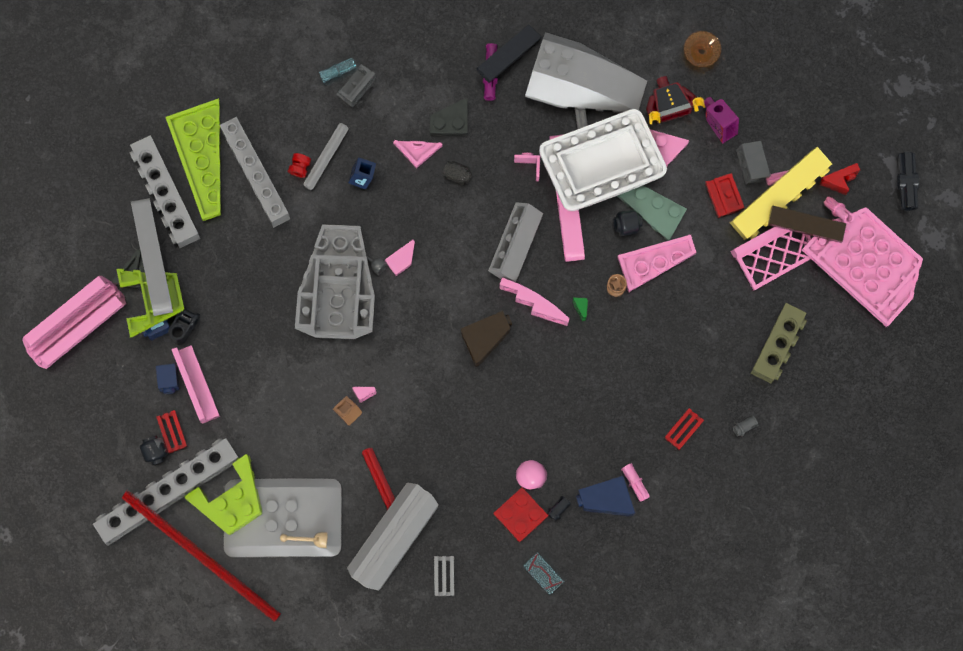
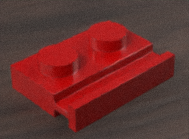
[705,173,745,218]

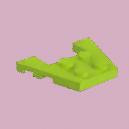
[117,269,184,337]
[184,454,263,535]

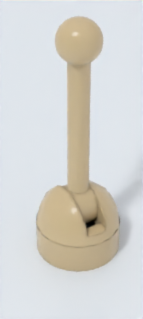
[280,532,328,548]

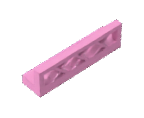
[171,346,220,424]

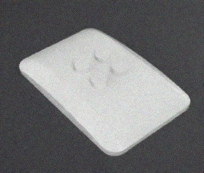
[539,109,667,211]

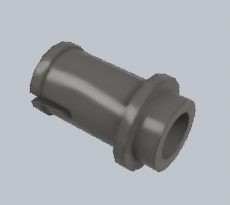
[732,415,759,437]

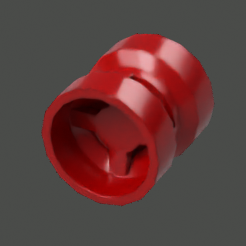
[288,153,311,178]

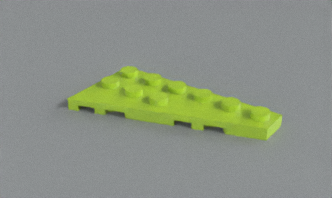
[166,98,221,221]

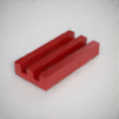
[664,408,704,450]
[156,410,188,454]

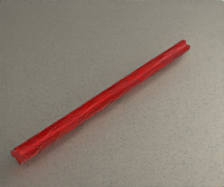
[122,491,281,622]

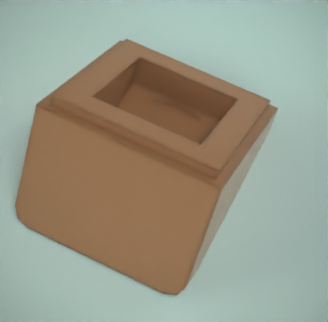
[333,396,362,425]

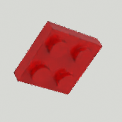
[493,487,548,543]

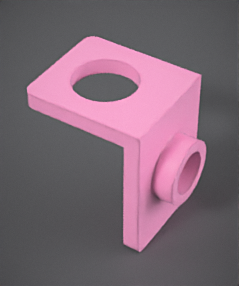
[514,153,540,181]

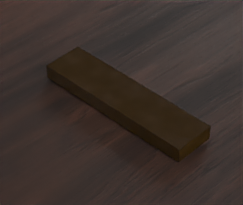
[768,206,846,243]

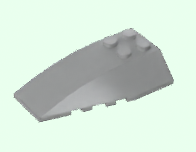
[525,32,647,113]
[295,225,375,339]

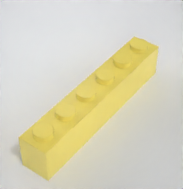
[730,147,832,240]

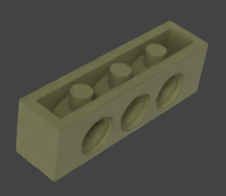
[750,303,807,383]

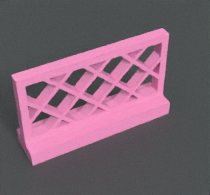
[730,227,811,290]

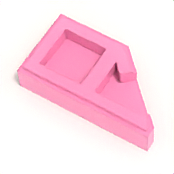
[385,240,415,276]

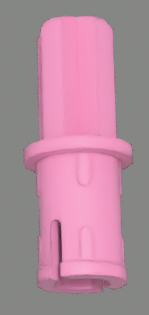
[824,197,854,224]
[621,463,649,502]

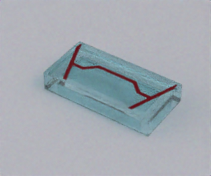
[523,553,564,595]

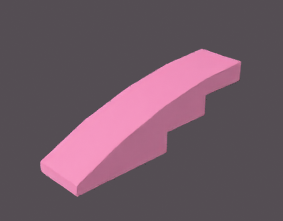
[500,278,569,326]

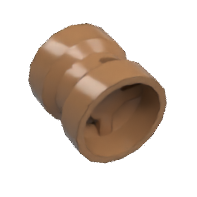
[607,274,627,297]

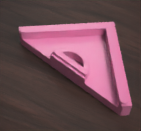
[393,140,442,169]

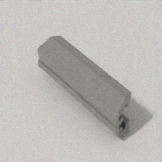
[347,483,438,591]

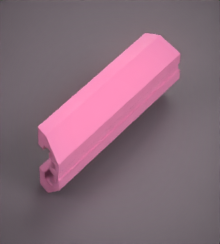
[22,276,126,369]

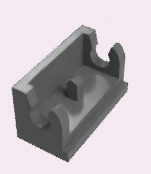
[337,64,376,107]
[736,141,771,185]

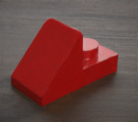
[820,163,860,195]

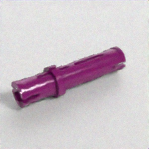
[483,43,498,101]

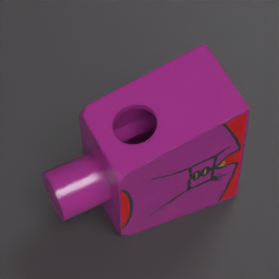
[704,97,739,144]

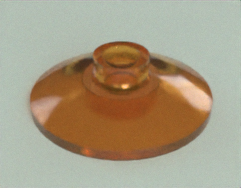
[684,31,721,67]

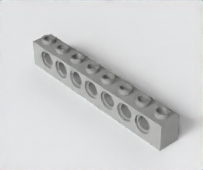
[93,438,239,546]

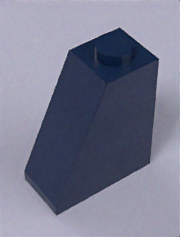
[576,476,635,516]

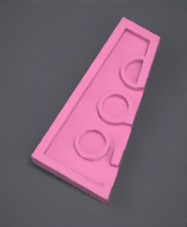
[618,235,696,292]

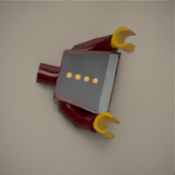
[646,76,705,124]

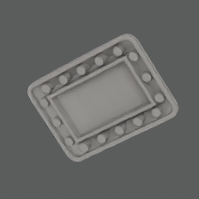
[224,478,342,558]

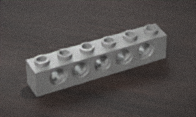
[220,117,290,228]
[129,135,200,248]

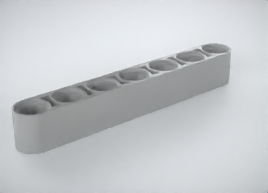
[131,198,173,316]

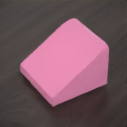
[352,387,376,403]

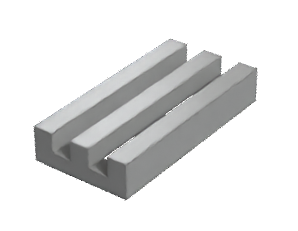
[434,556,454,596]

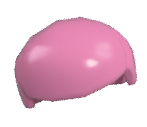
[516,460,547,490]

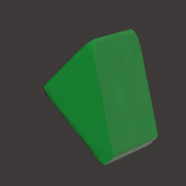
[572,298,588,321]

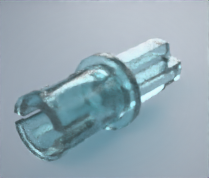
[319,58,356,83]

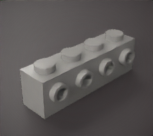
[488,202,543,282]

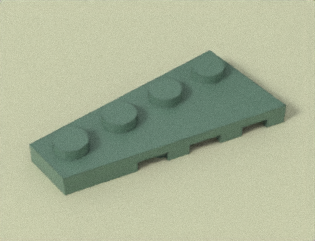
[617,186,687,241]

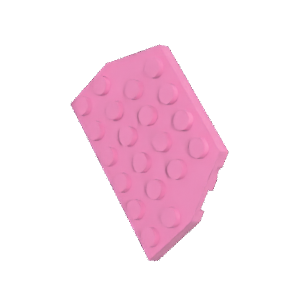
[802,208,923,327]

